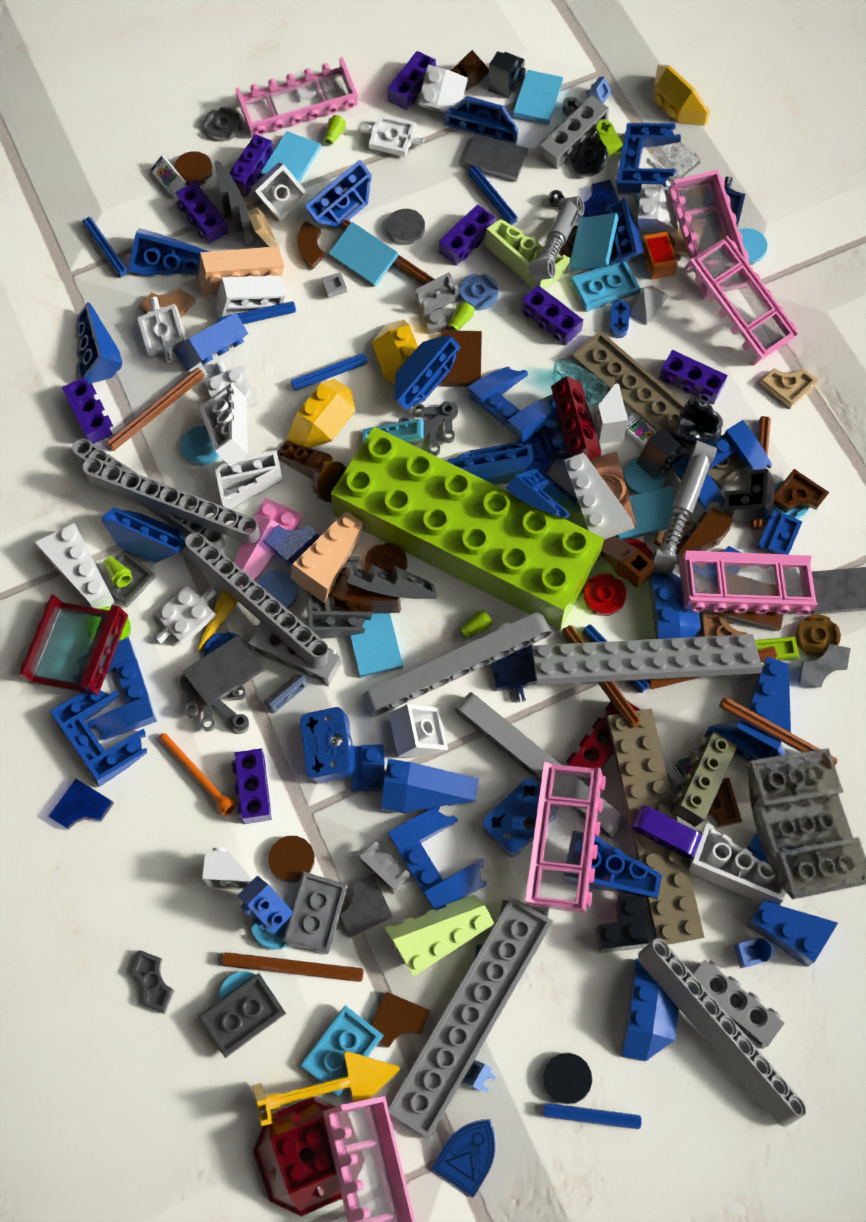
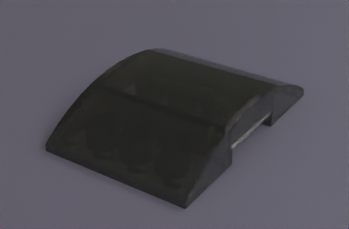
[748,748,866,900]

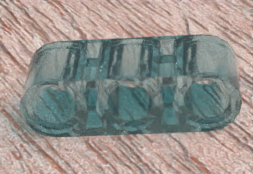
[552,359,607,405]

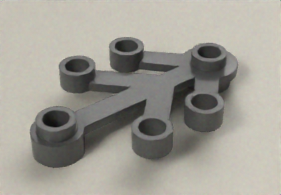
[398,401,458,456]
[180,675,250,734]

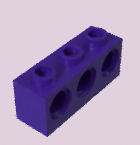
[387,51,436,111]
[229,134,274,198]
[176,181,229,244]
[439,204,495,265]
[521,285,584,345]
[659,349,728,404]
[62,377,113,444]
[232,748,272,824]

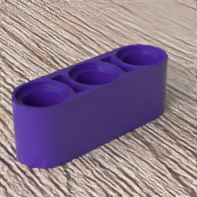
[631,805,702,858]

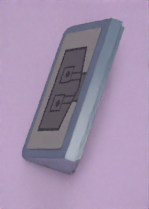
[264,674,307,713]

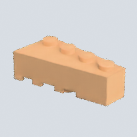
[197,246,284,297]
[290,511,363,603]

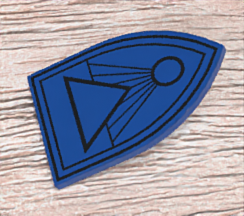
[431,1119,496,1198]

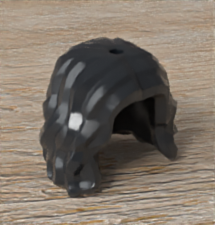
[675,397,723,445]

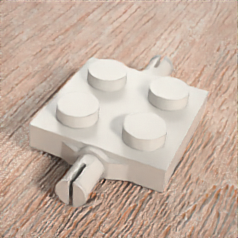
[360,114,424,157]
[137,297,187,363]
[204,361,257,406]
[155,585,217,645]

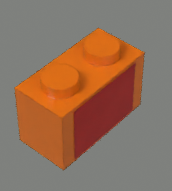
[641,231,678,280]

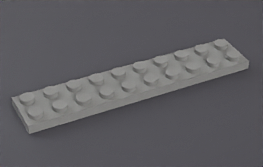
[532,634,762,685]
[388,896,553,1139]

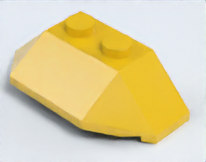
[653,64,710,126]
[371,319,418,384]
[286,379,356,448]

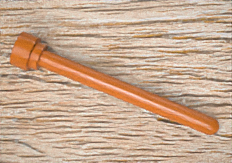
[159,733,237,816]

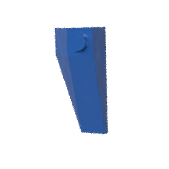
[77,302,123,384]
[381,759,479,813]
[562,831,662,899]

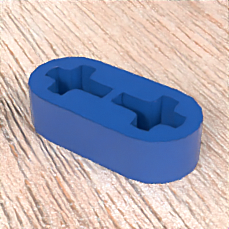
[610,300,630,338]

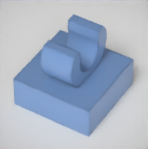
[586,77,612,104]
[462,1060,496,1092]

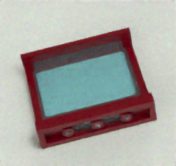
[19,594,129,696]

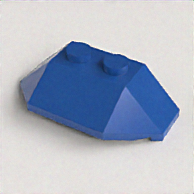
[445,96,518,145]
[303,160,372,228]
[605,197,644,263]
[395,335,460,411]
[448,443,533,485]
[101,508,186,563]
[649,572,701,639]
[703,719,792,781]
[621,959,679,1062]

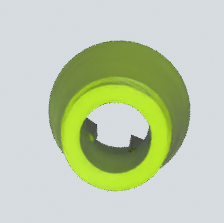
[323,115,346,145]
[448,301,475,330]
[103,556,132,587]
[460,609,493,639]

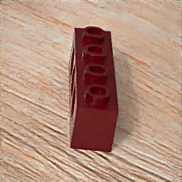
[551,376,601,461]
[566,701,640,787]

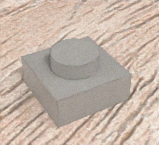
[322,272,347,298]
[423,309,448,334]

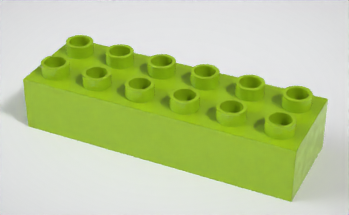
[331,426,604,630]

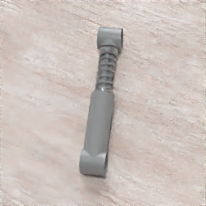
[529,196,584,281]
[651,440,717,576]

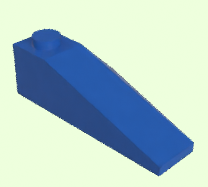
[128,228,210,276]

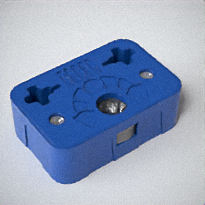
[300,707,356,784]
[483,778,559,857]

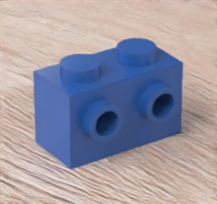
[237,875,294,934]

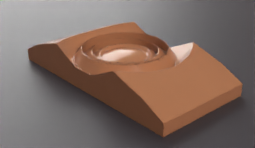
[590,451,637,528]

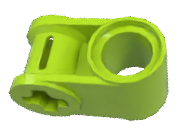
[595,120,623,158]

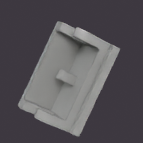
[415,272,459,313]
[360,841,412,893]

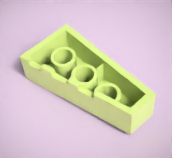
[484,219,570,289]
[384,894,494,976]

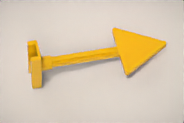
[252,1051,400,1126]

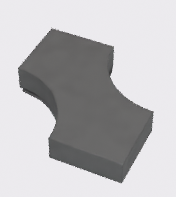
[798,644,851,688]
[130,950,175,1014]

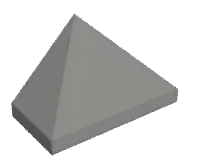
[630,285,669,325]

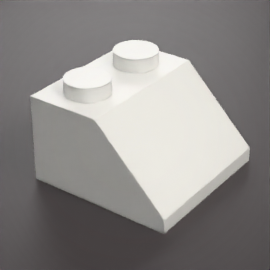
[419,65,468,113]
[251,162,309,221]
[638,184,679,233]
[594,384,628,444]
[389,704,448,758]
[202,847,252,890]

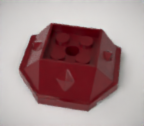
[253,1096,365,1217]

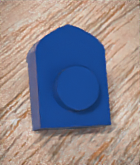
[733,938,774,968]

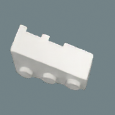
[215,275,286,317]
[214,450,283,509]

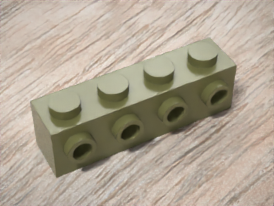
[671,732,737,827]

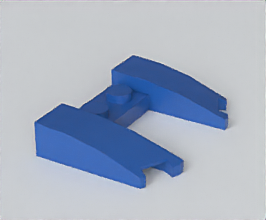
[616,123,681,193]
[468,366,558,442]
[672,420,773,510]
[505,467,581,519]
[74,637,157,741]
[50,690,147,787]
[388,807,486,911]

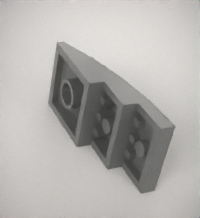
[215,161,254,246]
[344,563,438,599]

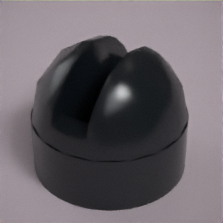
[548,190,564,207]

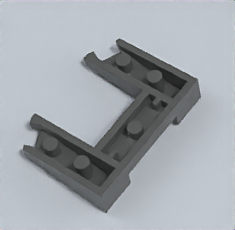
[306,556,372,639]

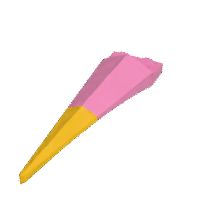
[198,498,303,652]

